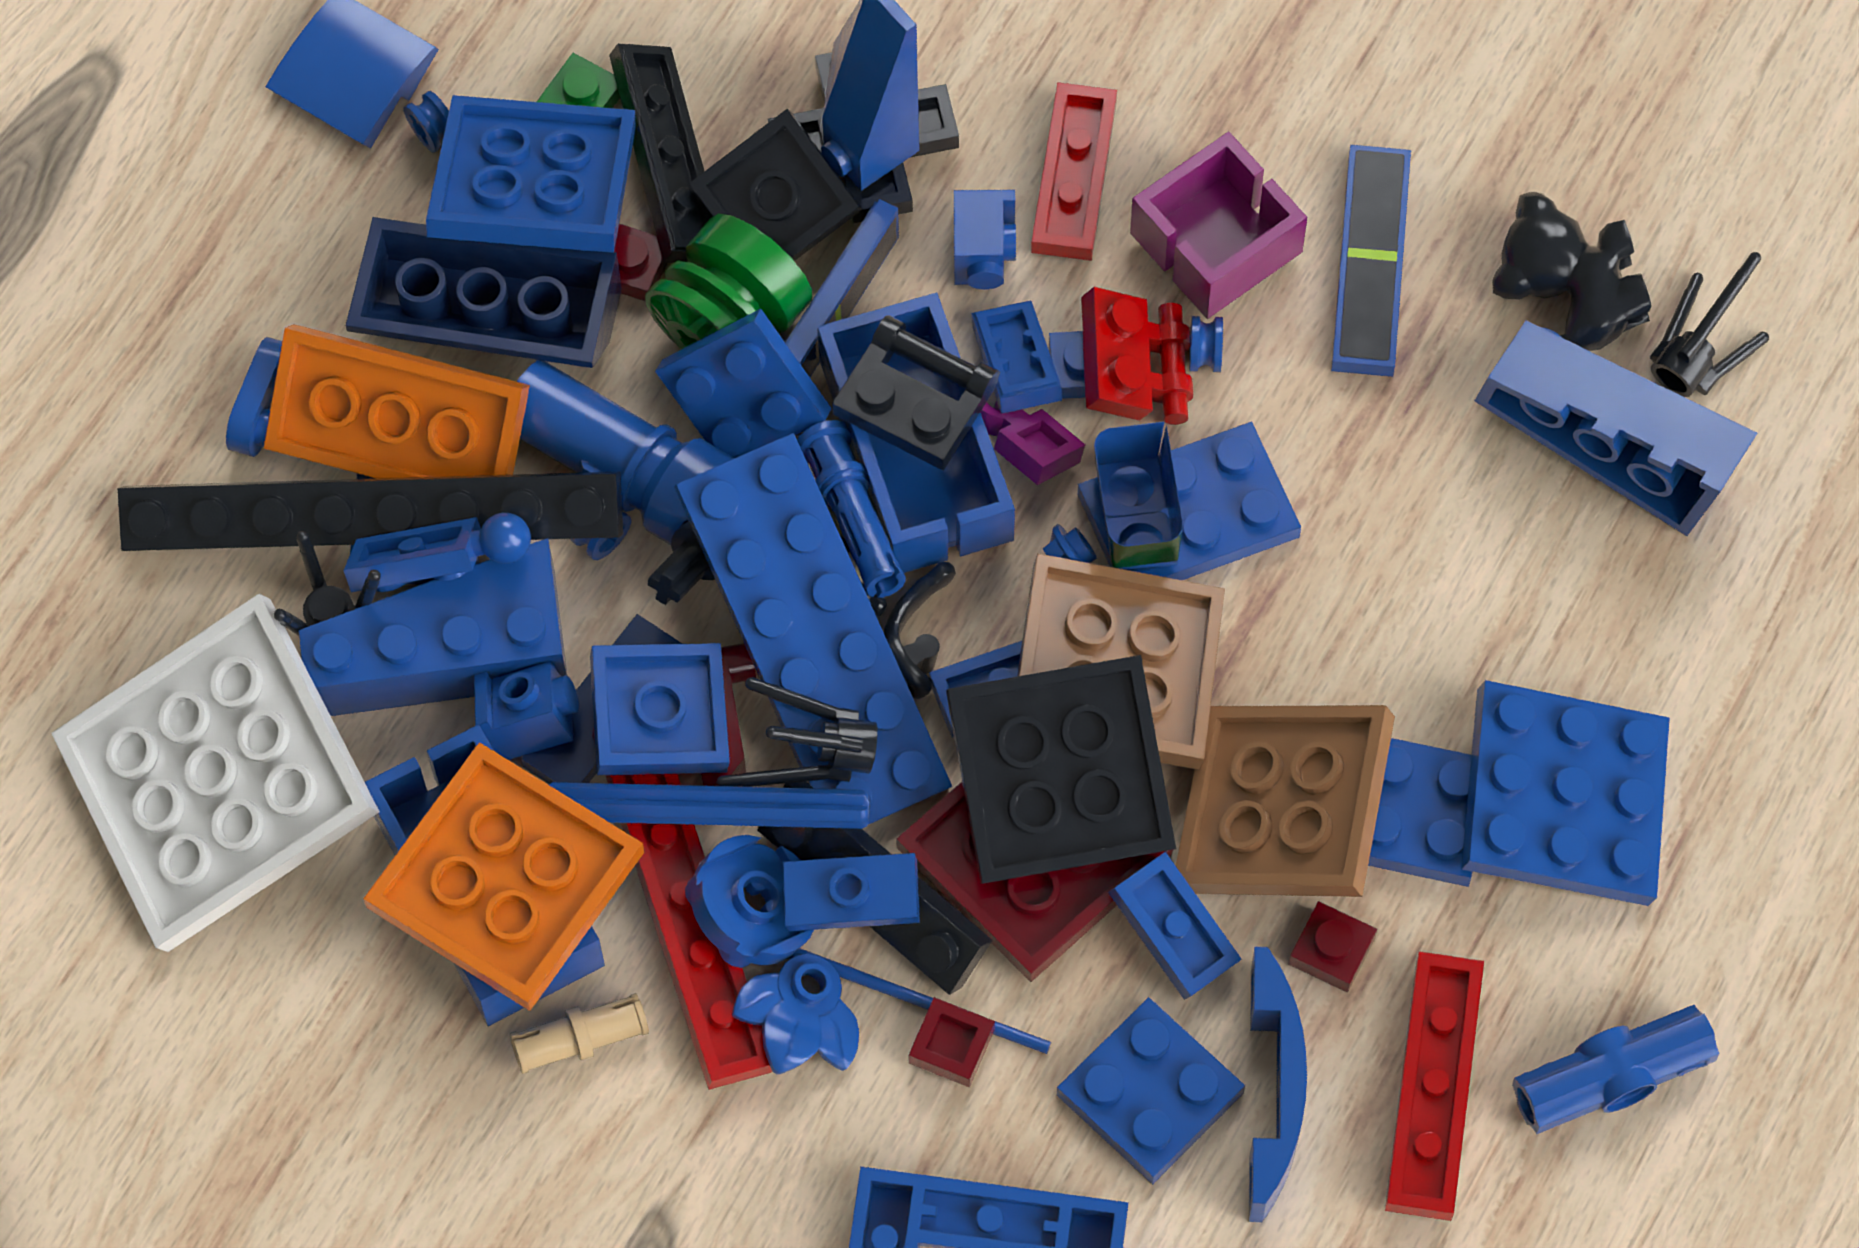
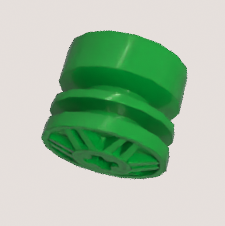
[645,213,812,349]

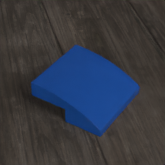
[265,0,439,149]

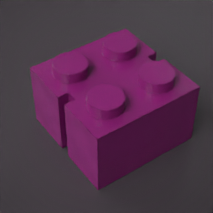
[1130,131,1308,319]

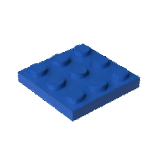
[426,95,635,253]
[1461,680,1670,906]

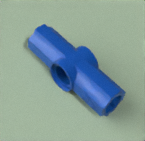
[1512,1004,1720,1135]

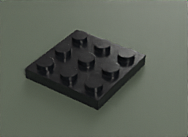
[946,655,1176,884]

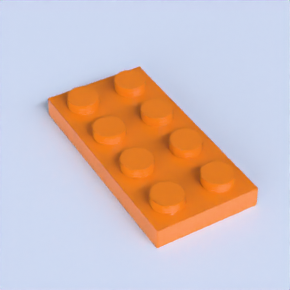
[264,324,530,478]

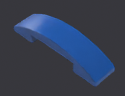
[1249,947,1307,1223]

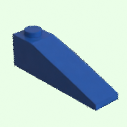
[821,0,919,191]

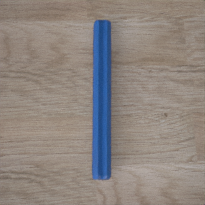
[548,782,870,829]

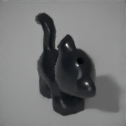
[1492,192,1652,351]

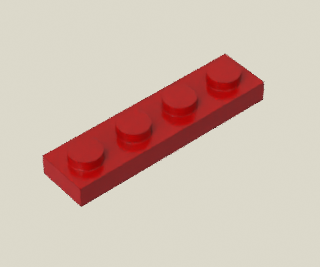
[1385,951,1484,1221]

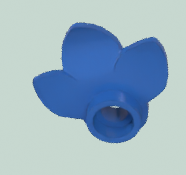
[732,954,859,1075]

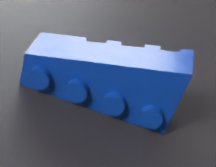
[299,538,568,716]

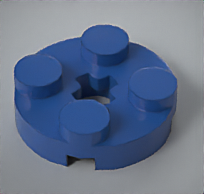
[685,835,814,968]

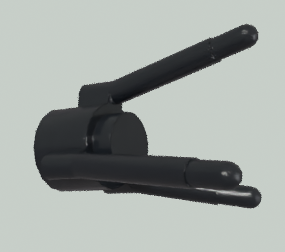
[1650,252,1769,397]
[274,531,381,636]
[716,677,878,787]

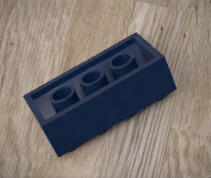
[345,217,622,368]

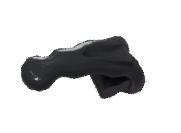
[884,562,956,699]

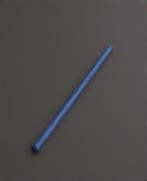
[789,948,1051,1054]

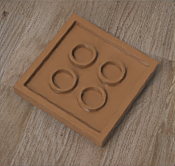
[1017,553,1225,770]
[1176,705,1395,897]

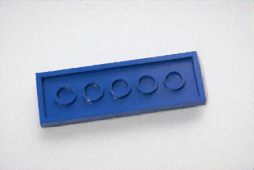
[674,433,953,825]

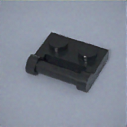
[832,315,1000,471]

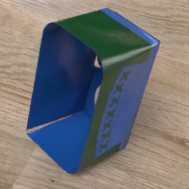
[1094,421,1183,571]

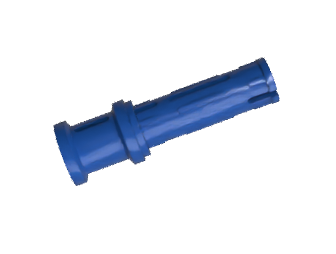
[797,420,906,598]

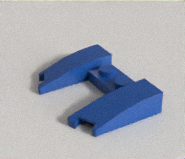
[849,1166,1129,1248]

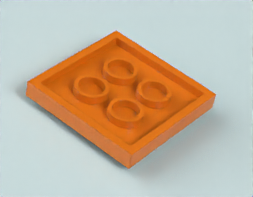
[363,742,644,1011]

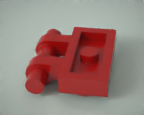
[1081,287,1193,425]

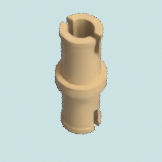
[510,993,649,1074]

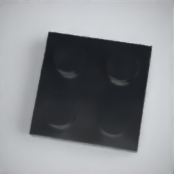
[689,109,863,261]

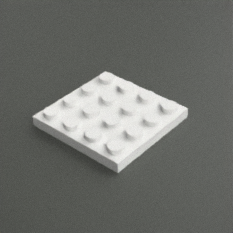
[51,594,380,952]

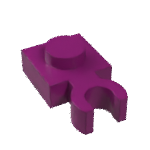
[980,399,1086,485]

